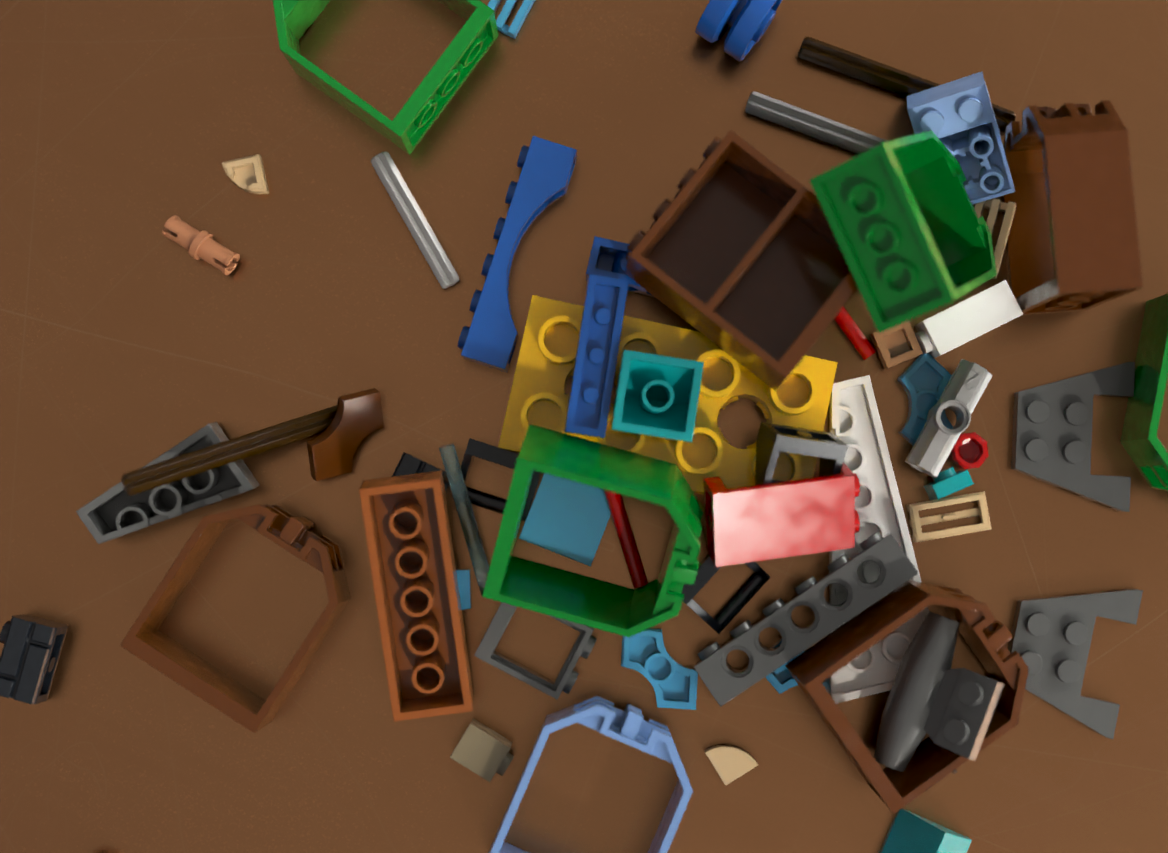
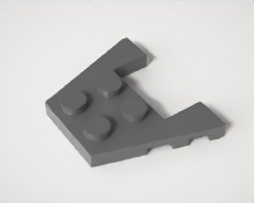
[1011,362,1135,512]
[1008,589,1143,739]

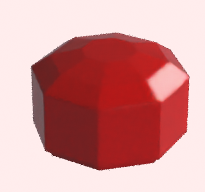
[949,432,989,470]

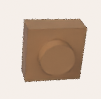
[870,321,923,370]

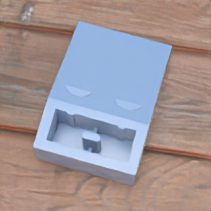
[907,71,1016,205]

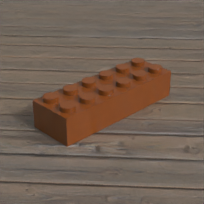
[359,470,474,722]

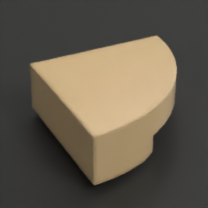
[222,154,269,194]
[704,745,758,786]

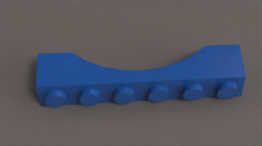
[457,136,577,373]

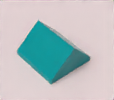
[611,350,704,442]
[879,808,972,853]

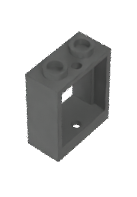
[474,602,597,700]

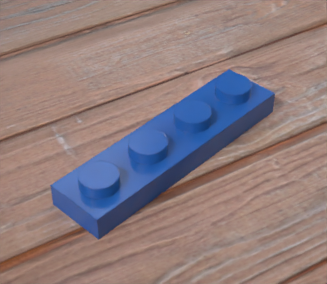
[564,274,629,439]

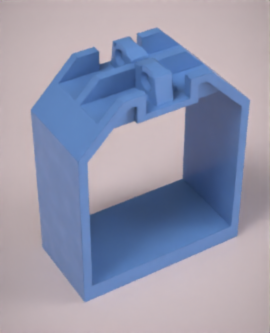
[488,695,693,853]

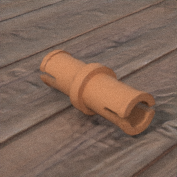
[162,215,240,275]

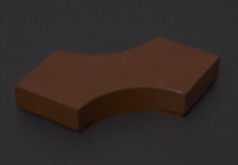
[307,388,384,481]

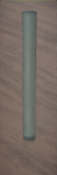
[439,444,489,595]

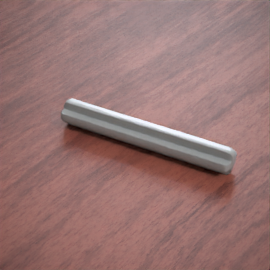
[745,91,888,155]
[371,151,459,289]

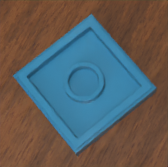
[519,473,611,567]

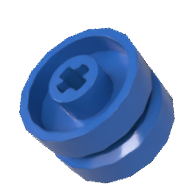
[695,0,782,62]

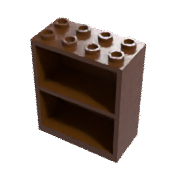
[625,130,858,391]

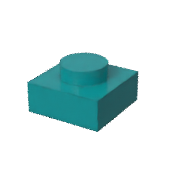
[924,466,974,500]

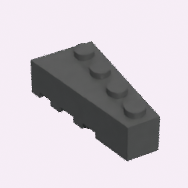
[76,422,260,544]

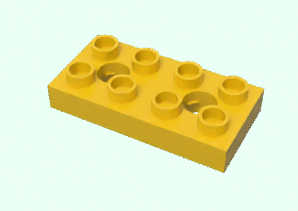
[498,295,838,494]

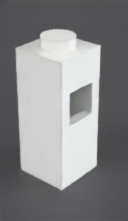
[915,280,1023,358]

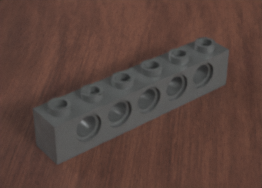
[694,531,919,707]

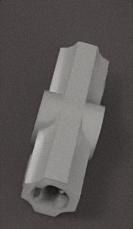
[905,359,993,478]

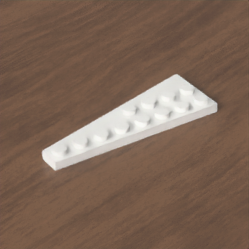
[830,375,929,704]

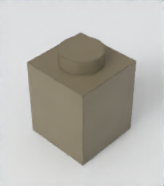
[450,718,514,782]

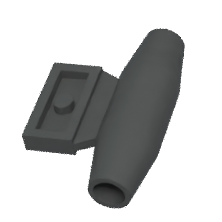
[874,611,1004,772]

